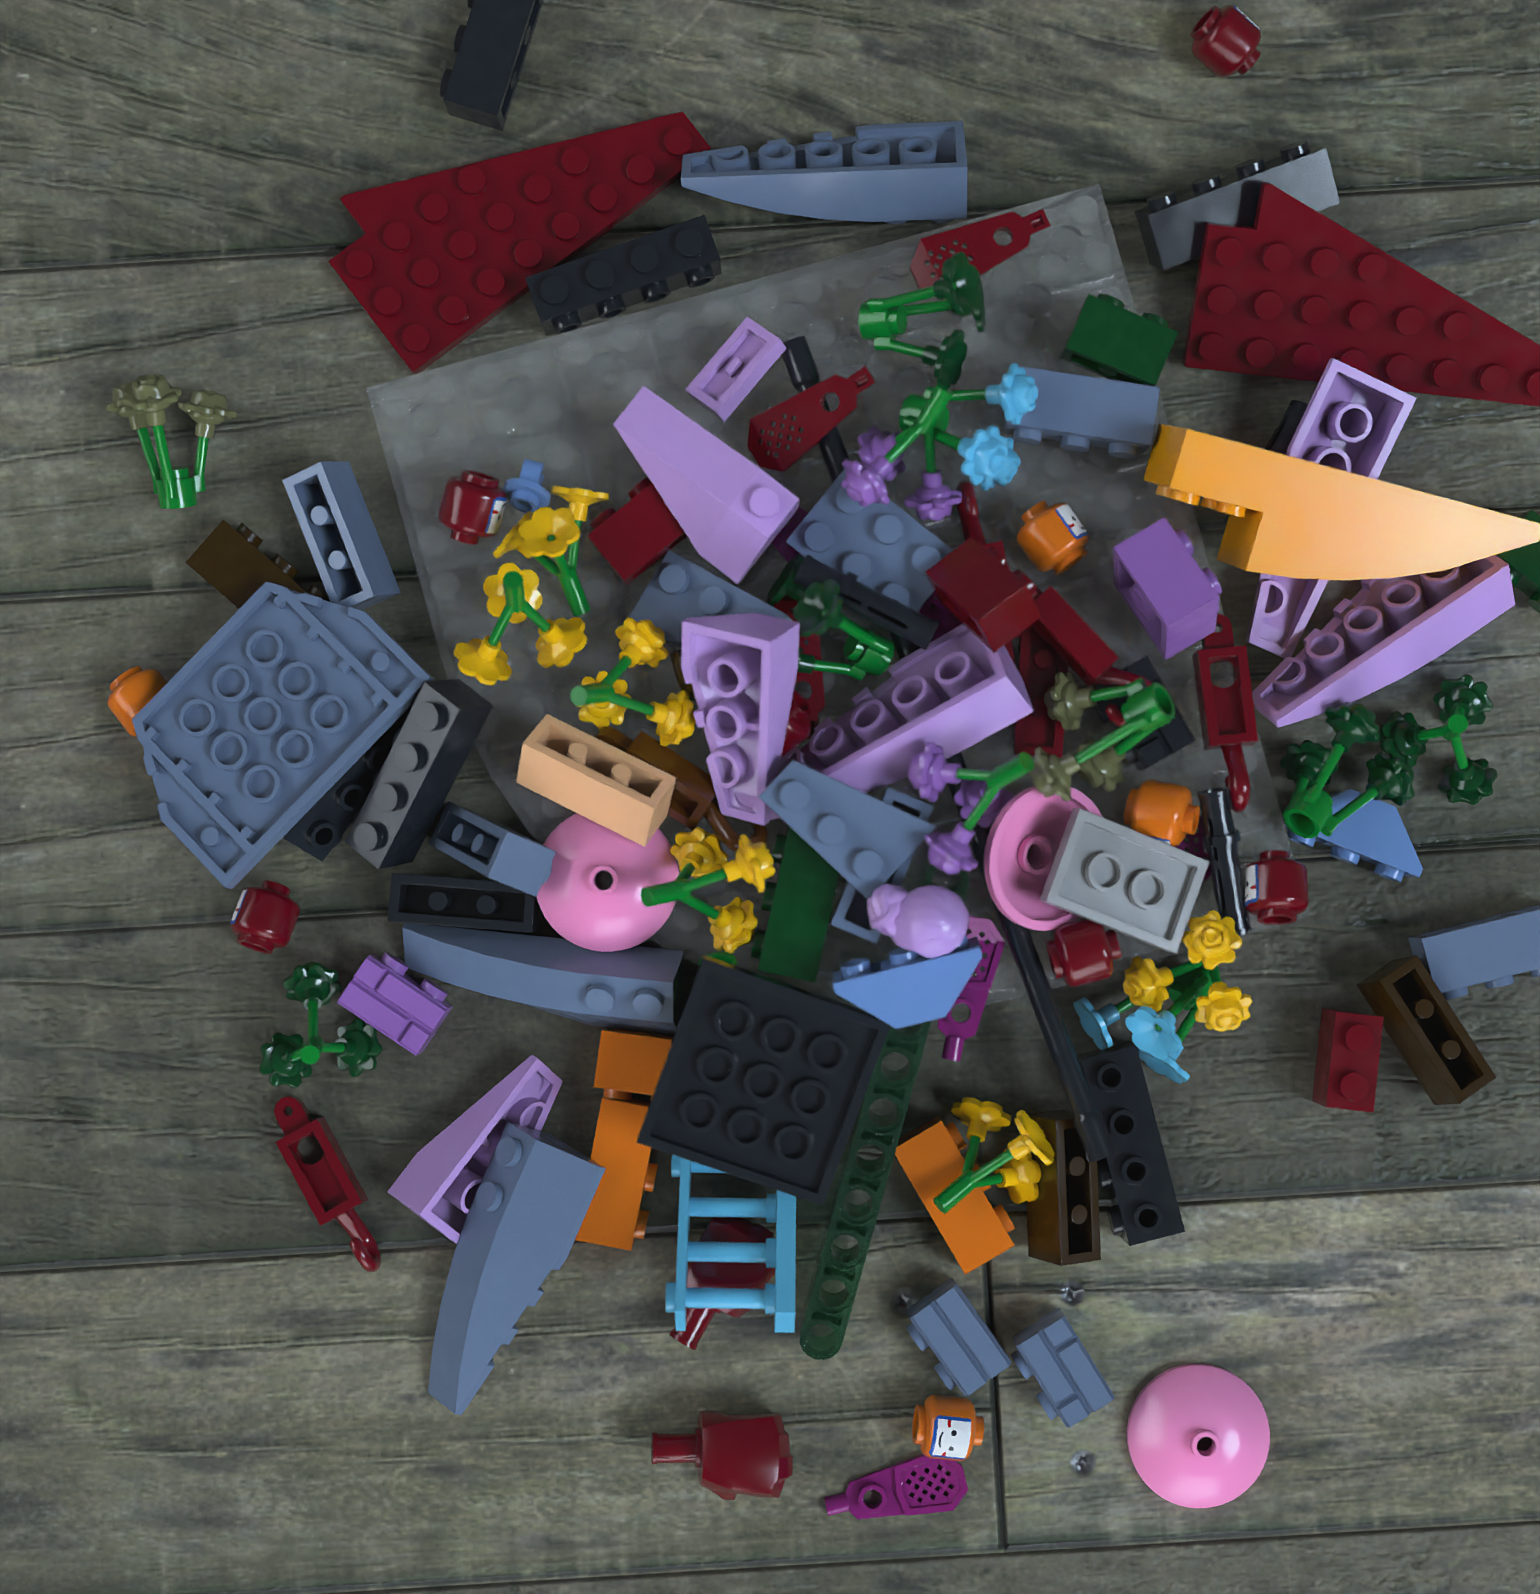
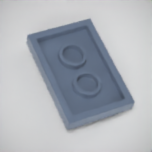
[786,469,953,612]

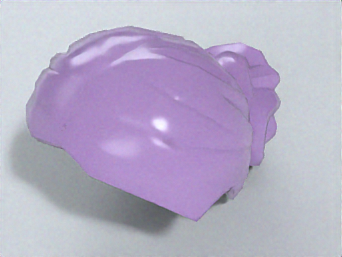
[867,884,969,958]

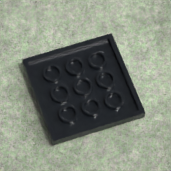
[637,955,891,1206]

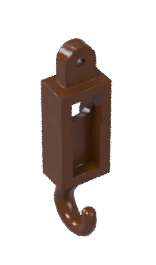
[594,727,768,852]

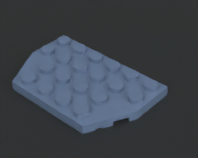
[132,581,435,889]

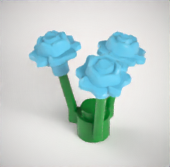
[899,363,1038,491]

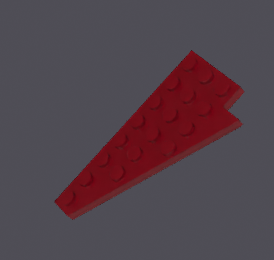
[328,111,711,376]
[1182,181,1540,407]

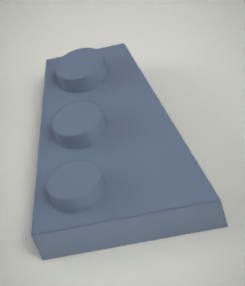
[629,550,792,647]
[758,760,936,899]

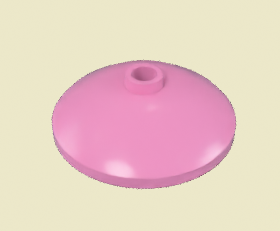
[984,786,1102,931]
[536,813,680,952]
[1126,1363,1270,1508]

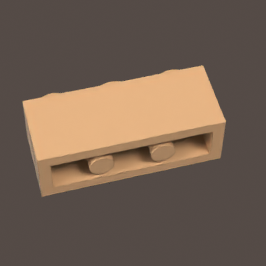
[516,714,676,847]

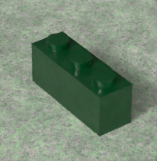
[750,826,839,983]

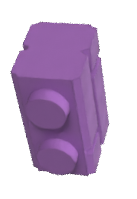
[337,952,453,1056]

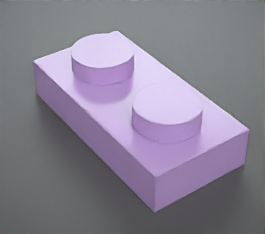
[685,317,787,422]

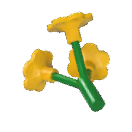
[492,486,609,616]
[453,562,587,685]
[933,1097,1055,1214]

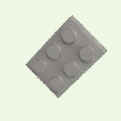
[1039,808,1209,954]

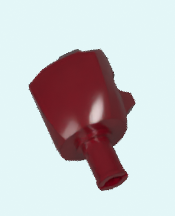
[669,1217,775,1350]
[651,1410,793,1500]

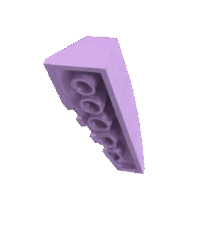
[1246,358,1416,658]
[1252,555,1515,728]
[769,624,1034,820]

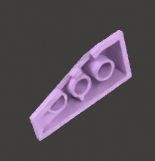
[613,386,799,585]
[681,613,800,826]
[388,1055,563,1245]

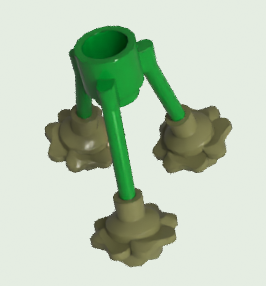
[105,374,237,509]
[1028,672,1175,802]

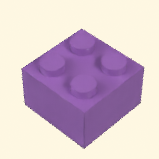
[1113,517,1222,660]

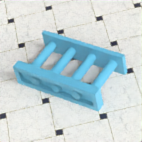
[665,1155,796,1333]

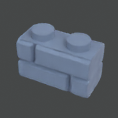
[906,1277,1012,1397]
[1010,1308,1115,1428]

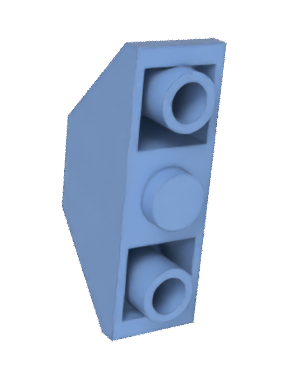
[1275,789,1423,883]
[833,934,982,1029]

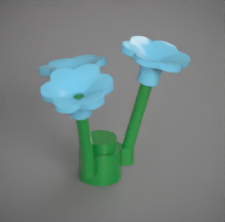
[1073,966,1212,1084]

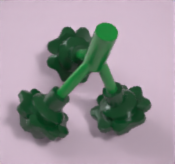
[1379,674,1498,805]
[259,962,383,1088]

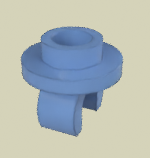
[502,459,551,513]

